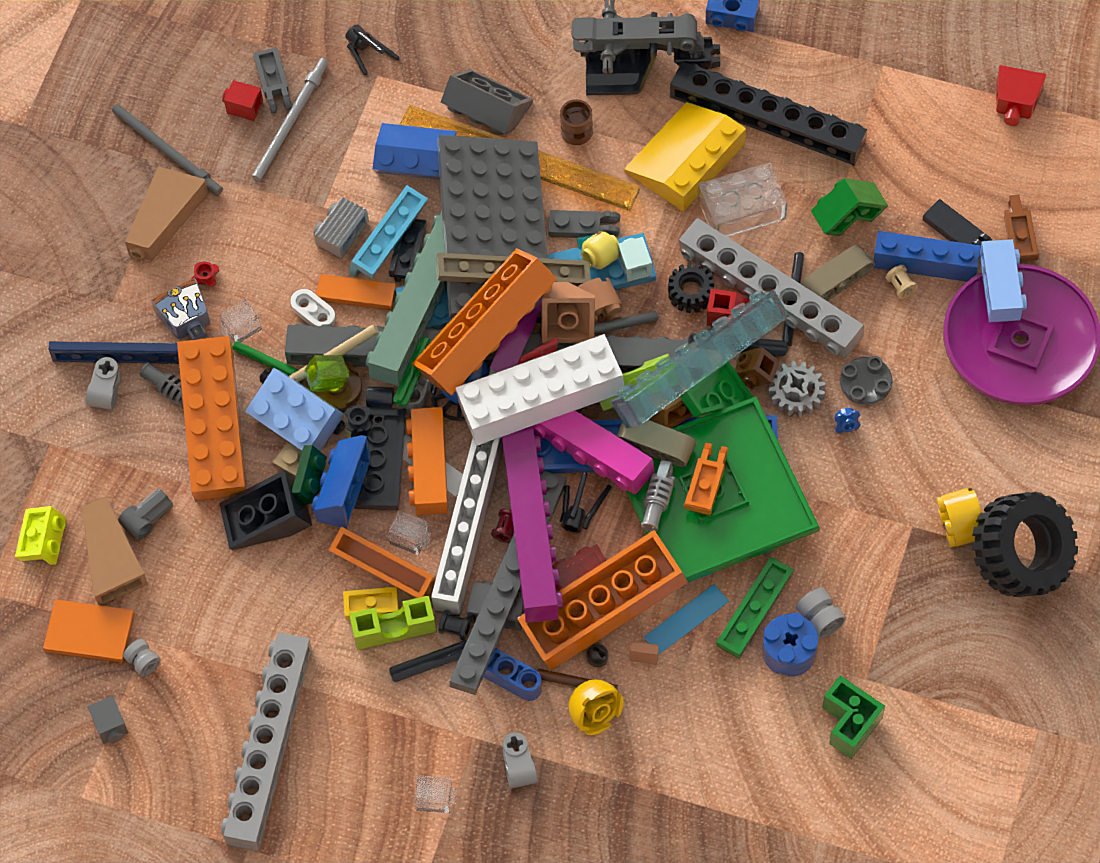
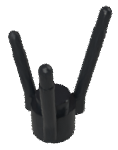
[345,24,399,75]
[560,472,612,533]

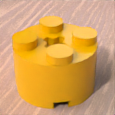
[936,487,982,548]

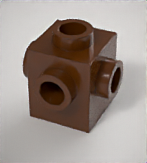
[735,347,780,388]

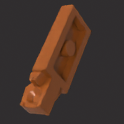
[1004,194,1039,262]

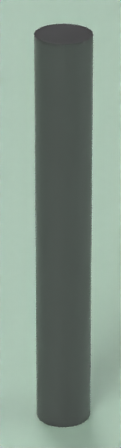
[594,311,658,335]

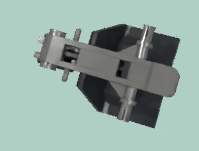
[571,0,720,95]

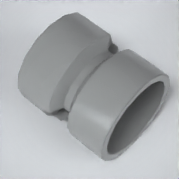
[796,587,846,639]

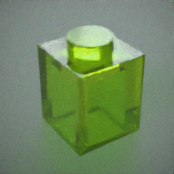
[304,355,349,391]

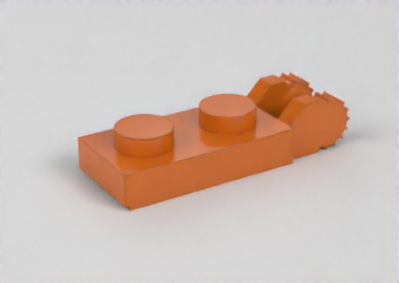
[684,443,728,515]

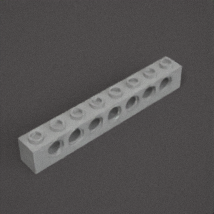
[679,218,864,359]
[221,632,312,851]

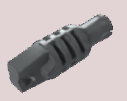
[139,362,183,409]

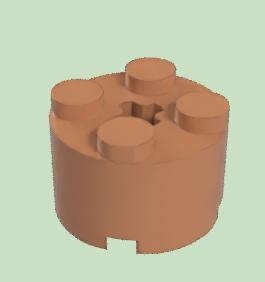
[578,277,623,324]

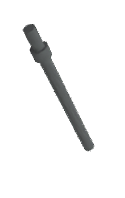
[112,104,223,196]

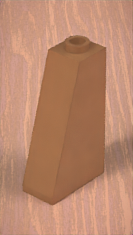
[125,166,208,261]
[82,496,148,606]

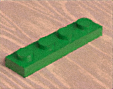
[716,557,794,659]

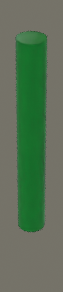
[233,341,301,382]

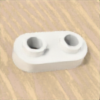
[291,289,336,326]

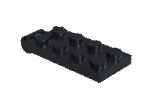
[351,386,406,510]

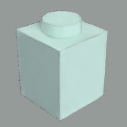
[618,237,652,282]

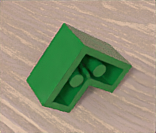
[811,178,888,236]
[822,675,885,759]

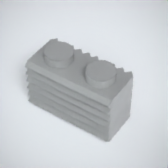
[313,197,369,258]

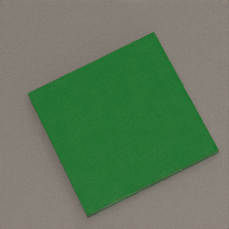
[626,396,820,583]

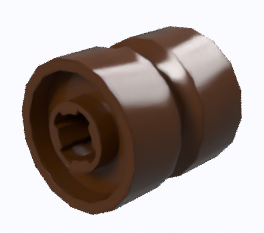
[560,99,593,145]

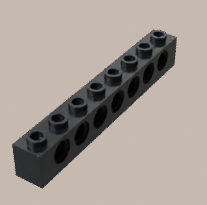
[670,61,867,166]

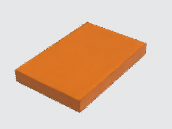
[43,599,135,663]

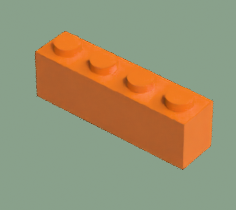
[406,407,448,515]
[329,527,436,599]

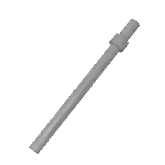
[252,58,329,182]

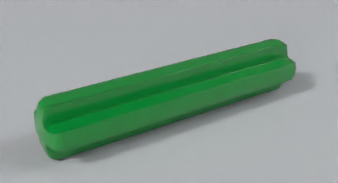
[393,337,433,407]

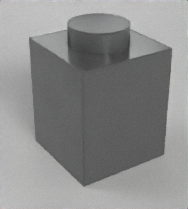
[87,696,128,744]

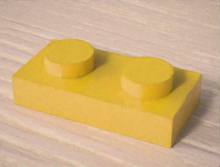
[343,587,399,620]

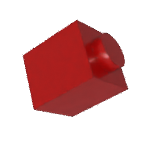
[222,80,263,121]

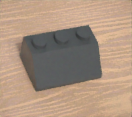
[440,69,534,134]

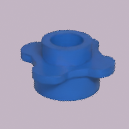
[834,408,861,433]

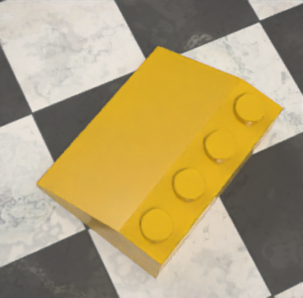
[624,102,746,212]

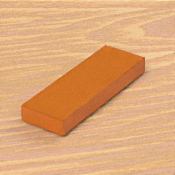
[316,274,396,310]

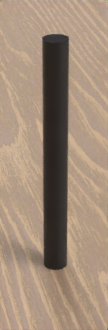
[782,252,804,346]

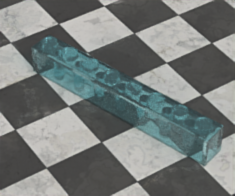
[611,290,790,428]

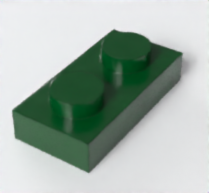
[291,445,327,505]

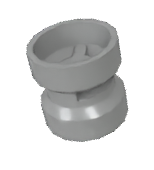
[123,639,161,677]

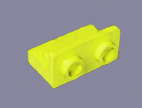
[15,506,66,565]

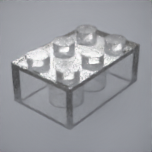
[698,162,788,237]

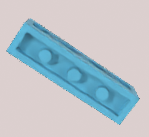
[349,185,428,279]

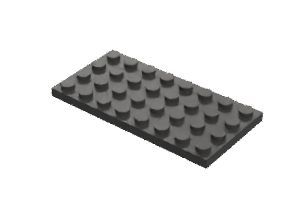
[437,135,547,323]

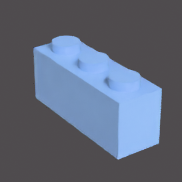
[979,239,1027,322]

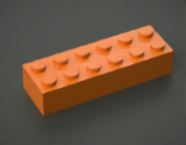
[412,248,557,395]
[177,336,247,501]
[517,530,688,671]

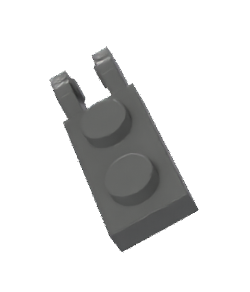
[253,47,292,113]
[548,210,621,238]

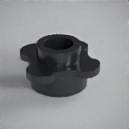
[345,406,372,432]

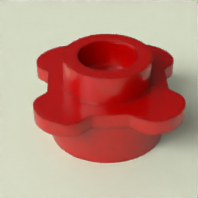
[191,261,219,287]

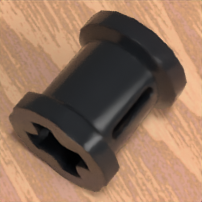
[438,610,472,641]

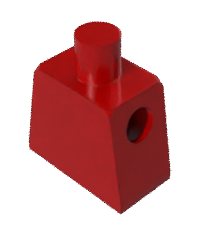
[996,65,1046,126]

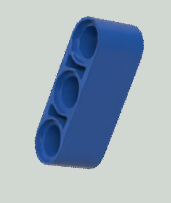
[483,648,542,701]

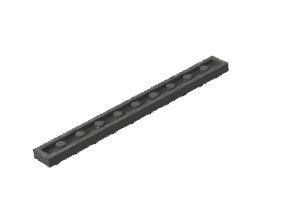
[449,471,567,695]

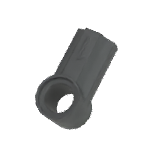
[118,488,174,540]

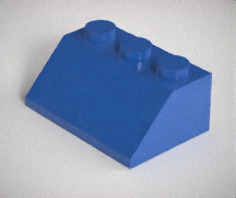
[372,123,457,180]
[312,435,371,529]

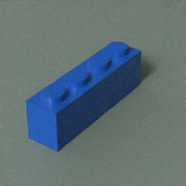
[873,231,980,282]

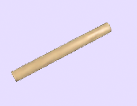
[289,324,379,382]

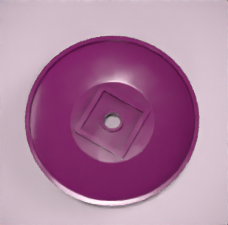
[943,264,1100,406]

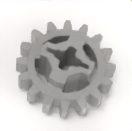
[768,361,825,417]

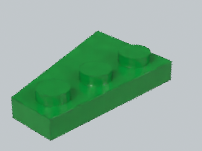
[680,357,753,417]

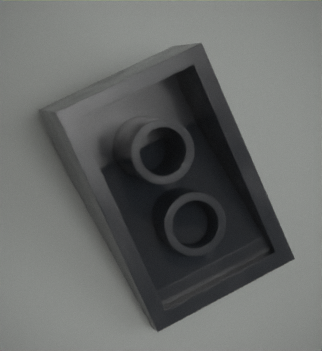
[219,470,312,550]

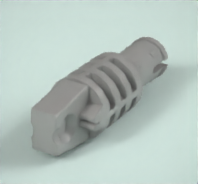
[641,460,676,532]

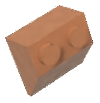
[541,282,595,343]

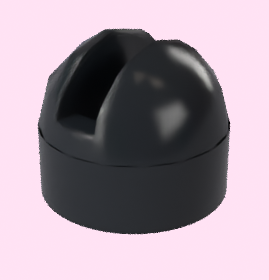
[587,644,609,667]

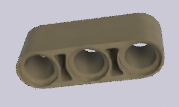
[801,244,875,301]
[616,414,696,467]

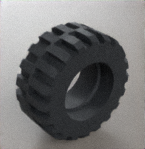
[972,492,1078,597]

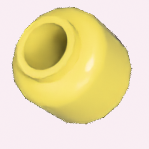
[581,231,619,270]

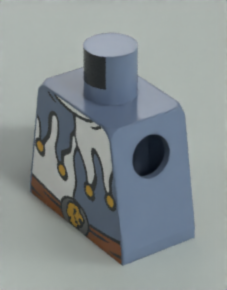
[151,278,210,340]

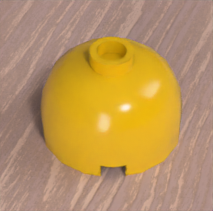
[568,679,624,736]

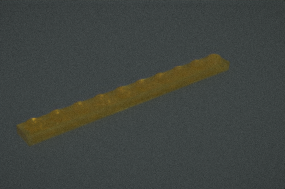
[399,104,640,211]

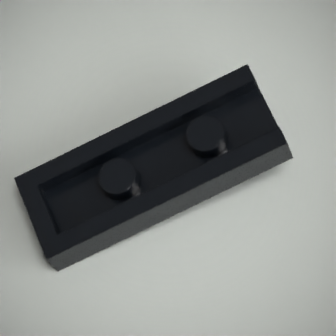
[922,199,992,254]
[389,219,427,282]

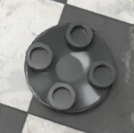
[840,356,893,405]

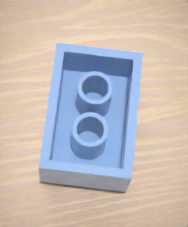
[245,368,345,451]

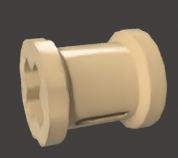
[885,265,918,299]

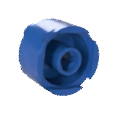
[762,612,818,677]

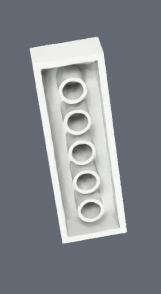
[455,334,625,446]

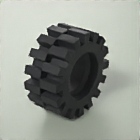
[668,263,715,313]

